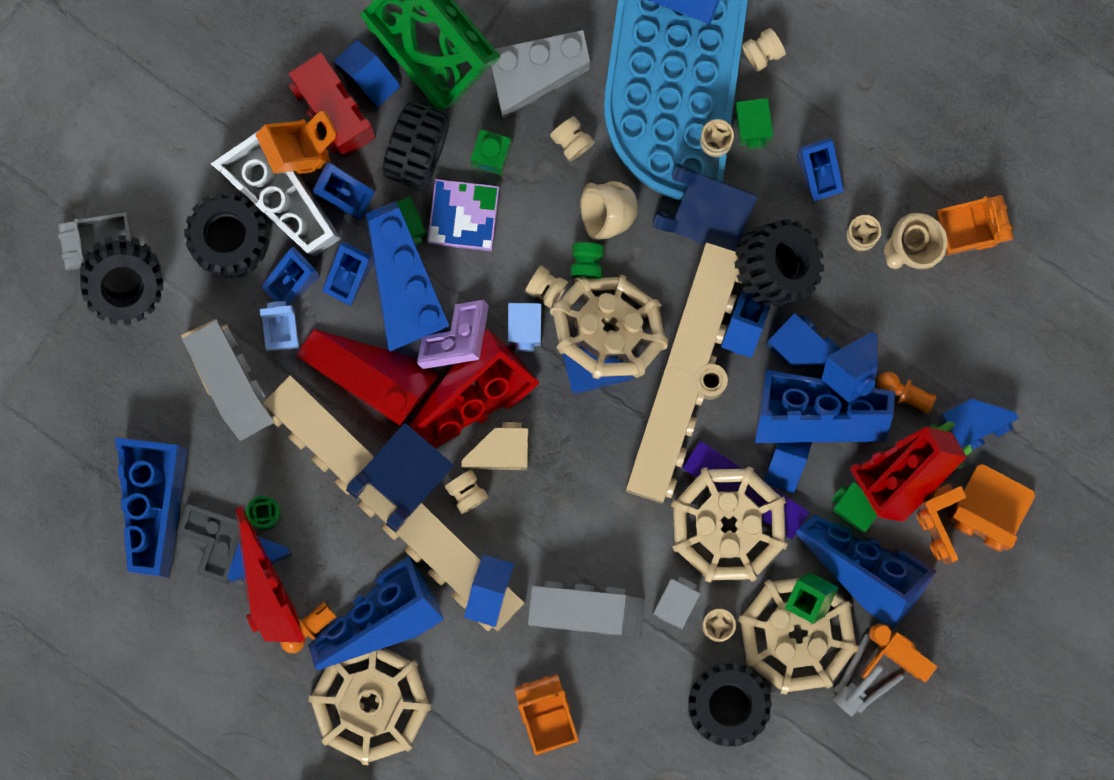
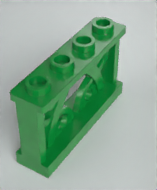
[360,0,501,111]

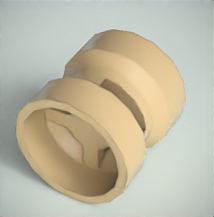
[742,28,786,71]
[550,116,595,162]
[700,119,734,157]
[846,215,881,251]
[524,266,569,309]
[445,470,489,514]
[702,609,736,642]

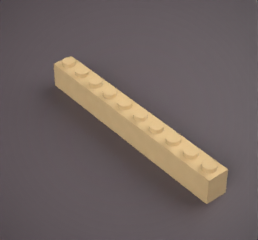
[264,376,525,632]

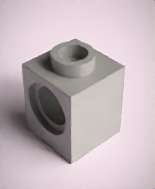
[652,576,700,630]

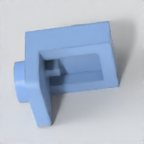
[260,301,299,352]

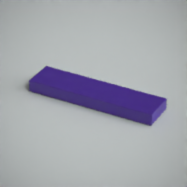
[682,441,810,540]

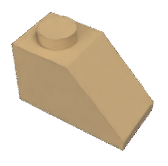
[462,422,528,470]

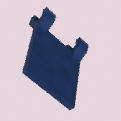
[652,163,758,252]
[346,423,454,533]

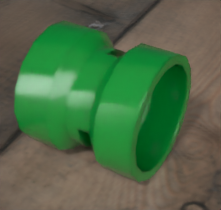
[570,242,604,278]
[246,495,282,530]

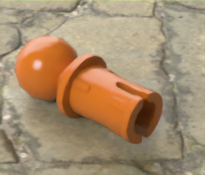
[875,371,937,415]
[280,601,337,653]

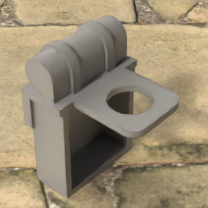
[58,212,131,270]

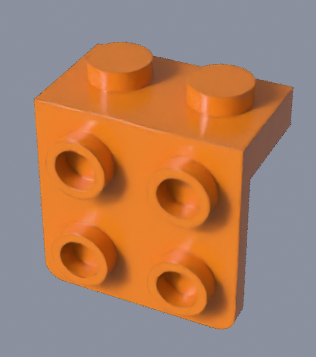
[949,464,1035,552]
[915,484,967,564]

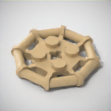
[550,274,669,379]
[670,466,788,583]
[738,575,859,695]
[308,648,432,765]

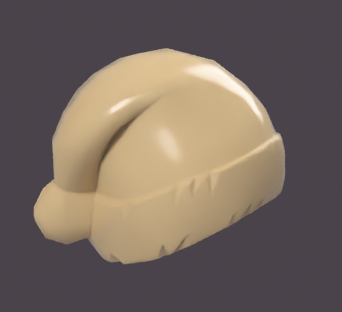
[580,181,639,240]
[884,213,947,269]

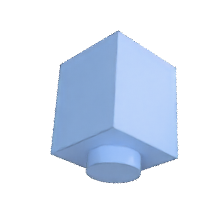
[508,303,542,352]

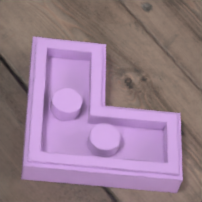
[417,300,489,369]

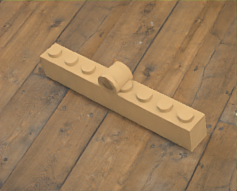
[626,243,741,504]

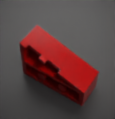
[288,53,376,159]
[850,427,967,522]

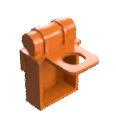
[255,111,336,174]
[935,195,1014,256]
[860,624,938,683]
[514,674,579,756]

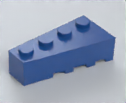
[366,201,449,352]
[755,370,895,443]
[115,438,188,578]

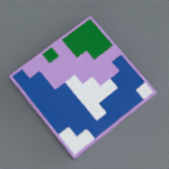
[427,179,500,252]

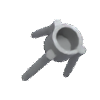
[832,634,904,717]

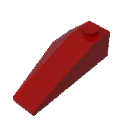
[295,329,439,427]
[409,329,540,448]
[236,506,306,643]

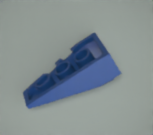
[796,515,937,629]
[308,556,444,670]

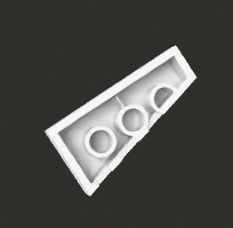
[211,132,341,256]

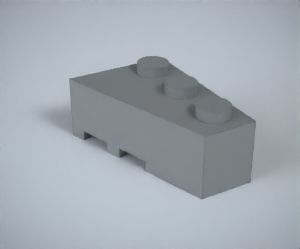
[491,30,590,120]
[182,320,274,441]
[528,581,645,638]

